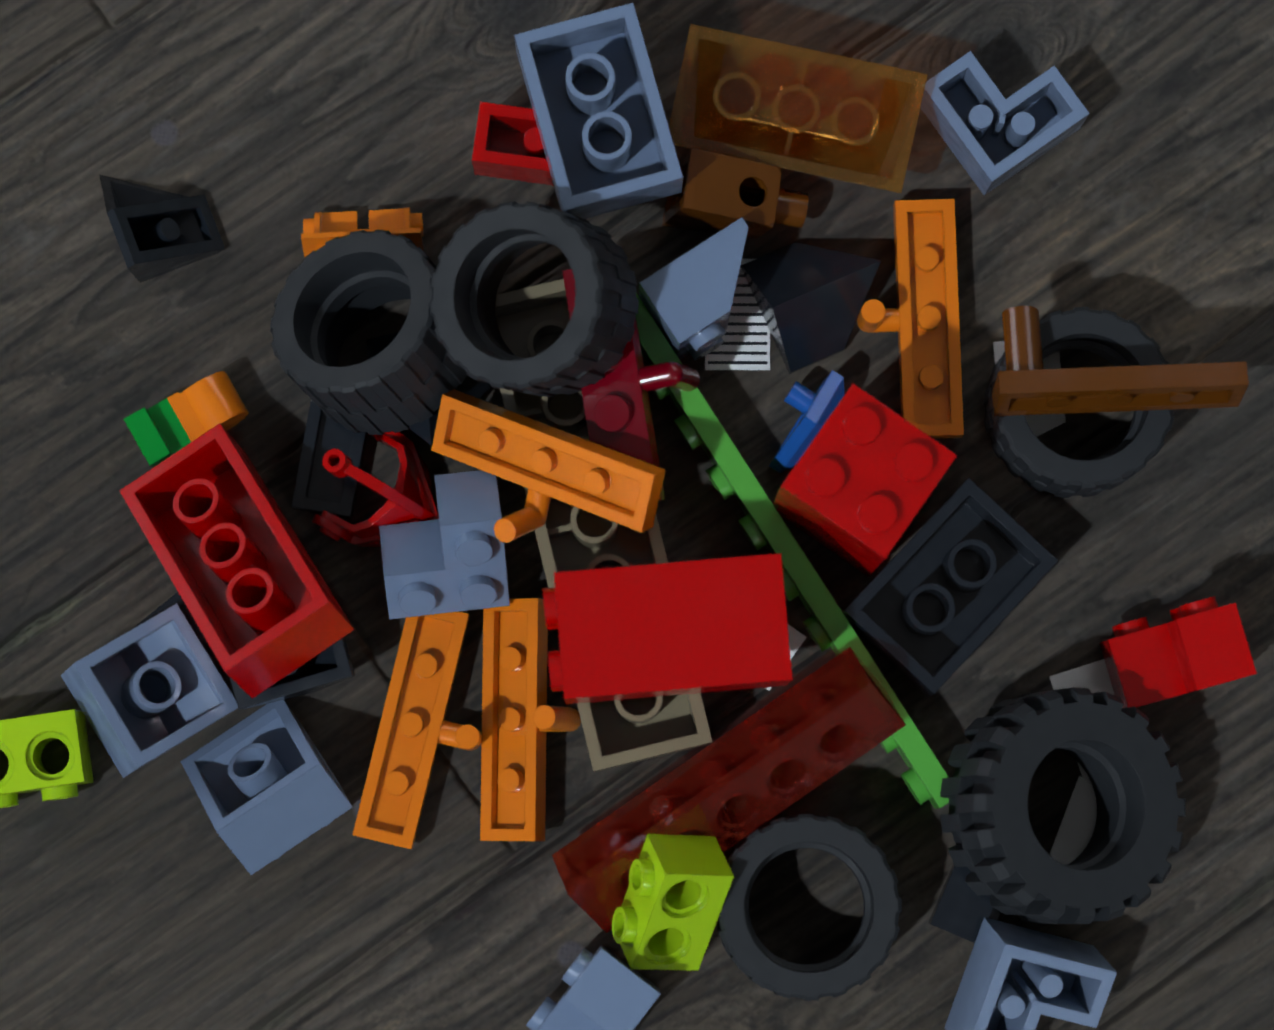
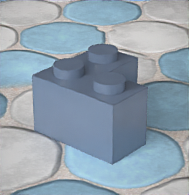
[915,51,1090,196]
[379,470,510,619]
[944,917,1117,1030]
[525,944,661,1030]

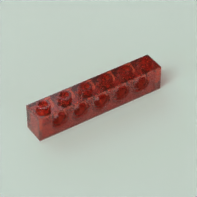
[552,647,906,933]

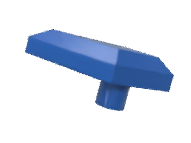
[769,370,845,473]

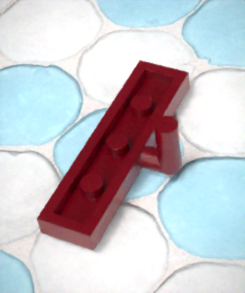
[562,269,700,502]

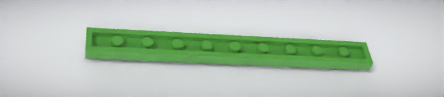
[636,293,949,809]

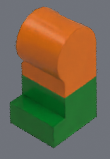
[123,371,249,468]

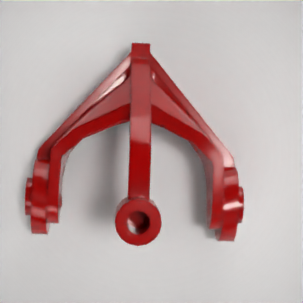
[311,431,439,547]

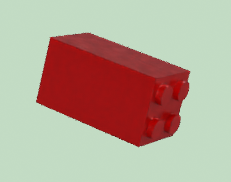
[773,384,957,577]
[543,553,793,704]

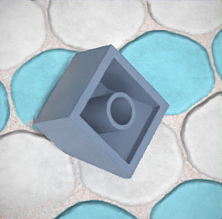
[639,217,748,361]
[60,603,238,778]
[180,700,353,875]

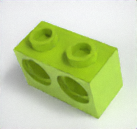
[0,709,94,808]
[612,834,734,971]

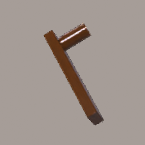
[992,306,1249,416]

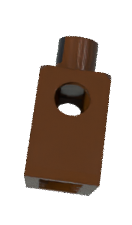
[662,148,808,239]

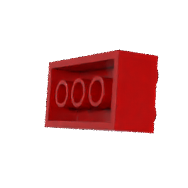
[120,423,354,699]

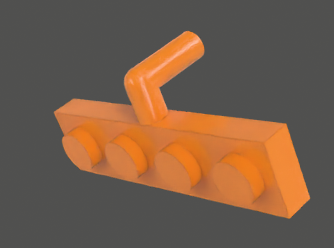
[857,199,964,439]
[431,390,666,543]
[480,598,581,841]
[352,612,482,850]

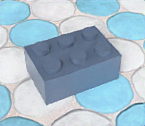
[514,3,683,219]

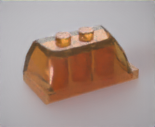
[669,24,928,193]

